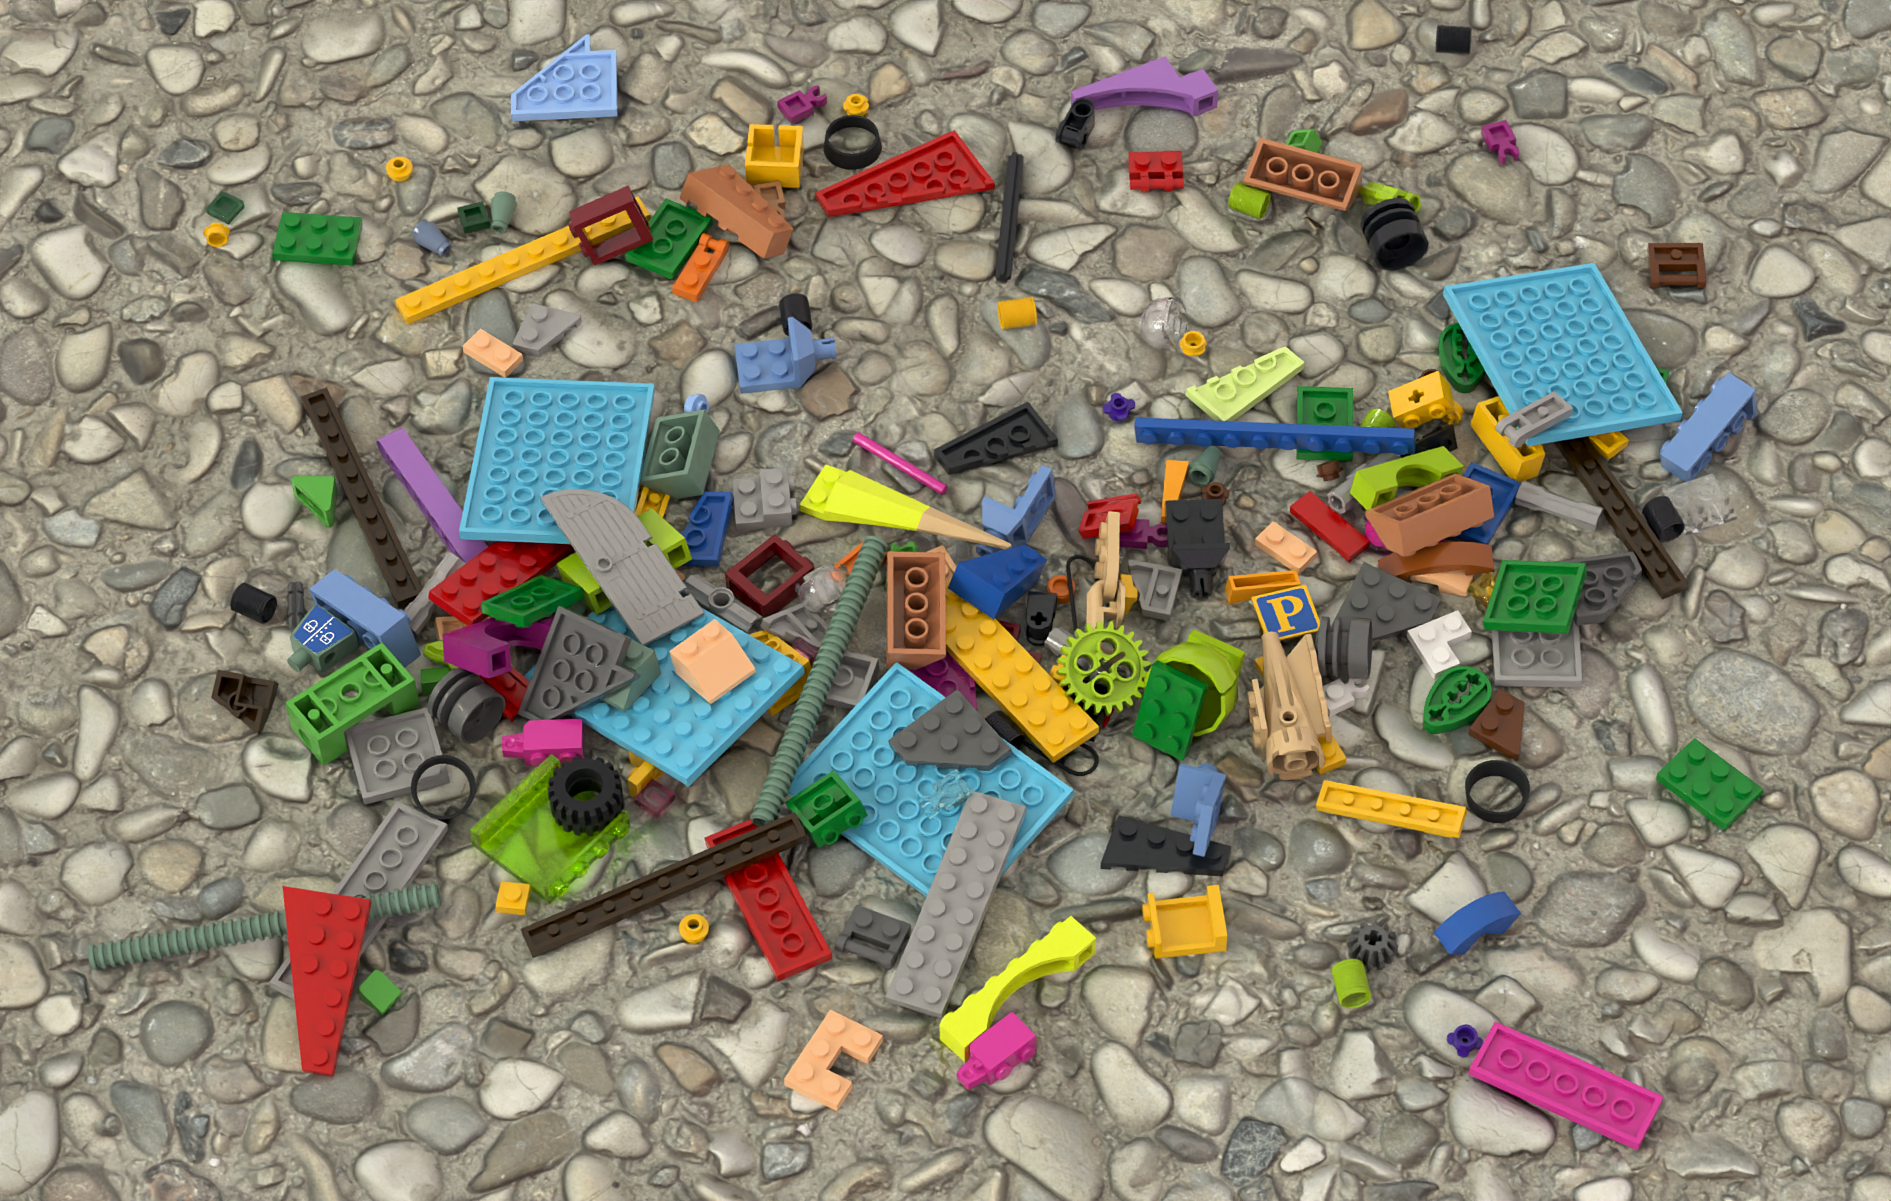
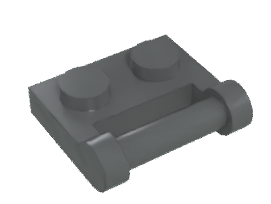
[835,905,911,970]

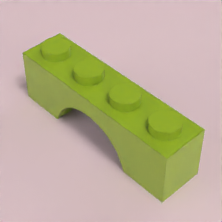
[1350,446,1464,510]

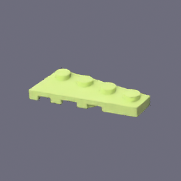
[1186,346,1304,421]

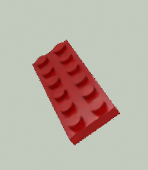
[428,541,574,626]
[705,819,832,982]

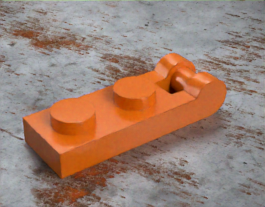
[672,233,730,302]

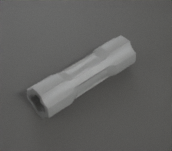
[1515,480,1604,532]
[404,552,466,635]

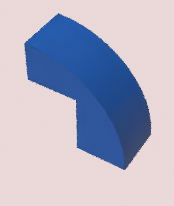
[1434,891,1521,955]

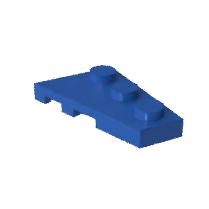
[679,492,734,567]

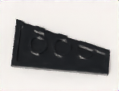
[934,402,1058,475]
[1100,815,1232,877]

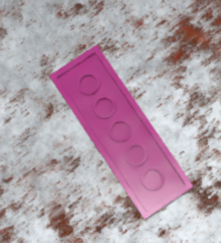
[1468,1022,1664,1151]

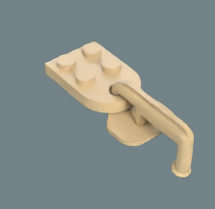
[1086,511,1125,663]

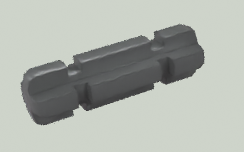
[288,581,305,632]

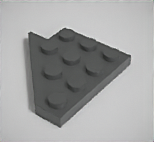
[518,606,641,720]

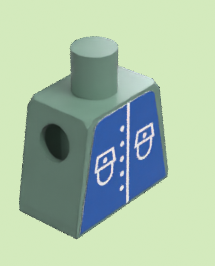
[287,603,359,672]

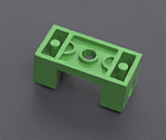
[286,643,420,766]

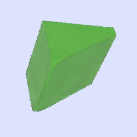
[1286,129,1322,153]
[421,666,450,695]
[358,969,402,1015]

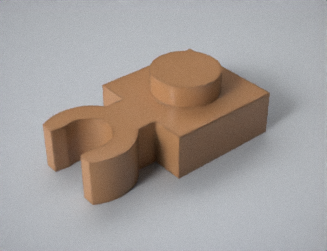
[753,180,786,219]

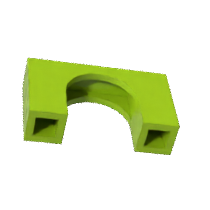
[556,508,692,615]

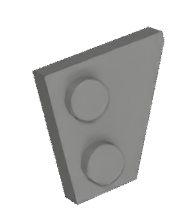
[512,303,582,357]
[1128,559,1182,621]
[761,601,828,655]

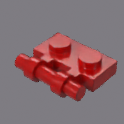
[1128,151,1184,192]

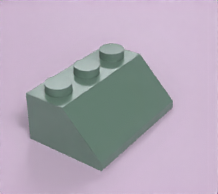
[640,409,720,499]
[591,619,661,712]

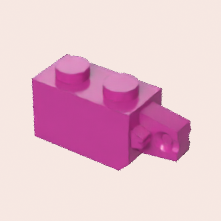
[502,719,584,767]
[957,1012,1036,1090]

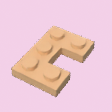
[784,1010,883,1111]

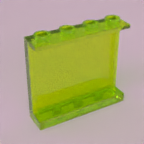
[470,754,630,904]

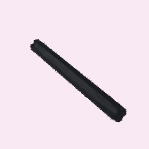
[995,152,1024,283]

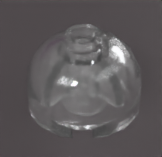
[1138,297,1187,351]
[795,564,850,617]

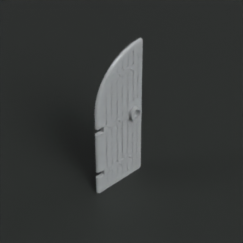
[540,489,705,646]

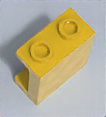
[1142,885,1227,959]

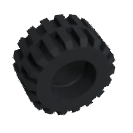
[548,755,624,836]

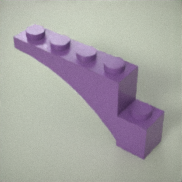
[1071,56,1218,116]

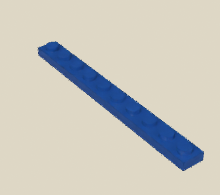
[1134,417,1416,455]

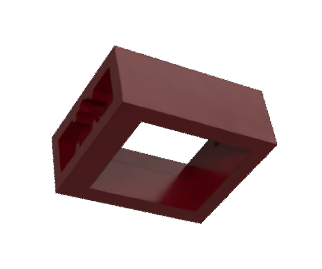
[568,185,654,266]
[725,534,815,618]

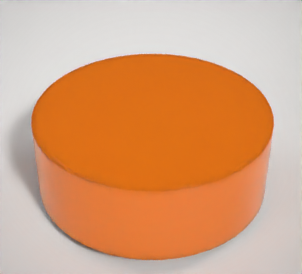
[1047,575,1075,604]

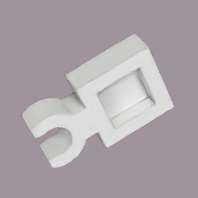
[1323,678,1370,717]

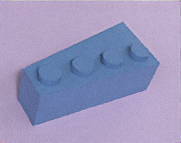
[1660,372,1757,484]
[309,569,421,668]

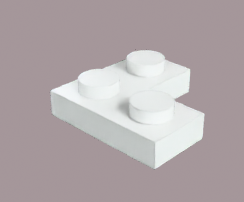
[1407,610,1472,680]

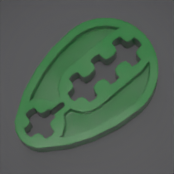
[1438,323,1486,394]
[1422,666,1492,734]

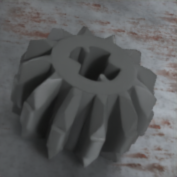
[1347,919,1398,972]

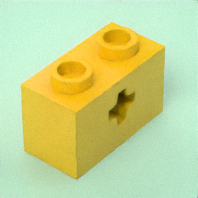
[1388,371,1455,429]

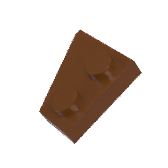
[1469,689,1525,761]

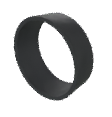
[824,115,882,170]
[411,755,476,819]
[1465,760,1530,823]

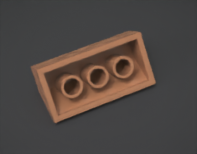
[1243,138,1363,211]
[1365,473,1494,556]
[886,551,946,670]

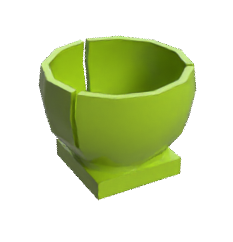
[1144,629,1245,737]

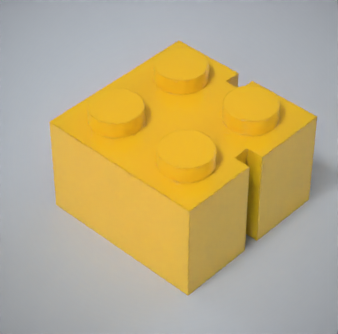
[745,124,804,188]

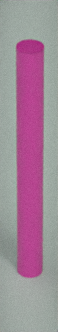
[853,432,948,495]

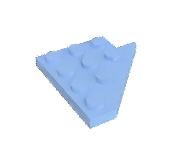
[511,34,617,121]

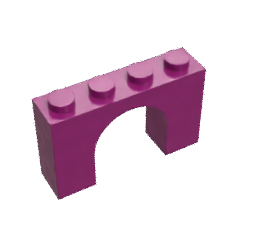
[442,613,556,678]

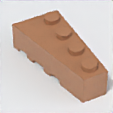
[679,164,794,259]

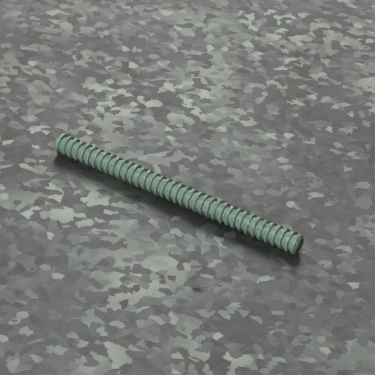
[750,536,888,827]
[88,882,441,971]

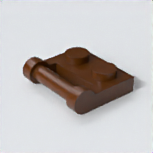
[1647,243,1706,288]

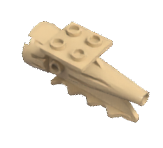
[1247,632,1332,780]

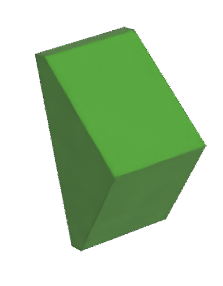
[291,476,338,528]

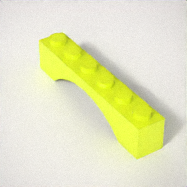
[939,916,1096,1062]

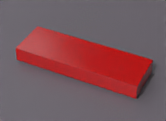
[1289,491,1370,562]

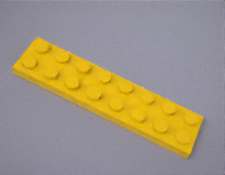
[945,580,1099,763]

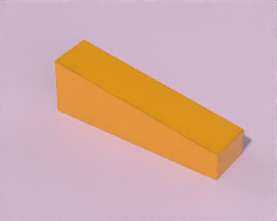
[1161,460,1189,524]
[1224,570,1301,604]

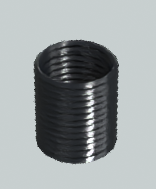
[1435,25,1472,55]
[779,293,813,336]
[1642,496,1685,542]
[230,582,277,624]
[985,710,1026,750]

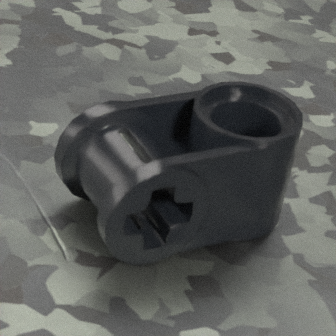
[1055,98,1095,151]
[1026,591,1057,646]

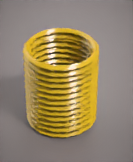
[997,296,1037,330]

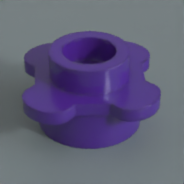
[1103,393,1135,421]
[1446,1024,1483,1057]

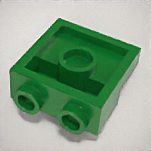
[785,770,868,848]

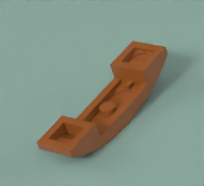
[1378,542,1494,583]

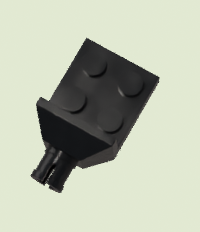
[1164,499,1230,597]

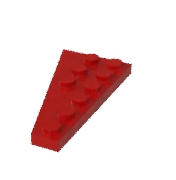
[815,130,995,217]
[282,886,372,1077]

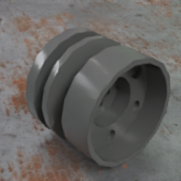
[1315,616,1373,679]
[427,667,506,744]

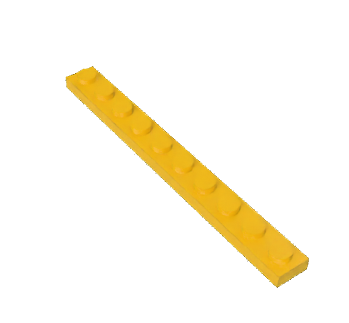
[395,196,651,325]

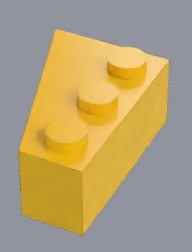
[1470,396,1545,482]

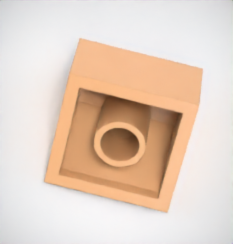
[669,619,756,704]

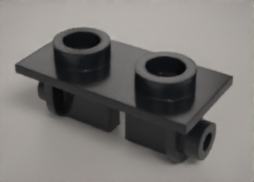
[1400,424,1458,458]

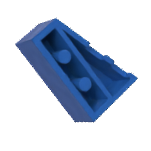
[948,544,1048,619]

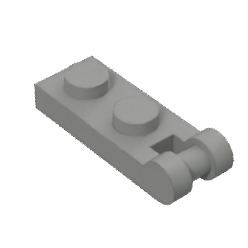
[1495,392,1573,448]

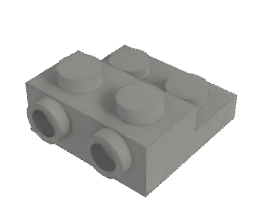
[732,467,797,530]
[825,651,879,710]

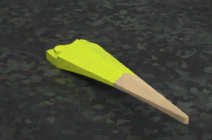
[799,464,1012,550]

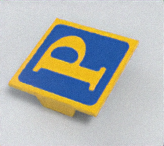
[1251,584,1320,641]

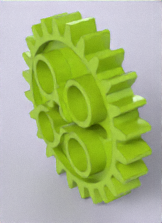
[1056,621,1151,716]

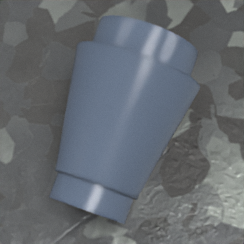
[412,220,452,257]

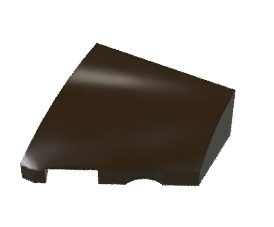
[211,670,279,734]

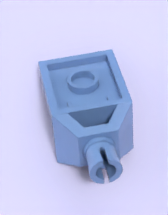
[734,317,837,394]
[975,465,1057,556]
[1170,763,1226,857]

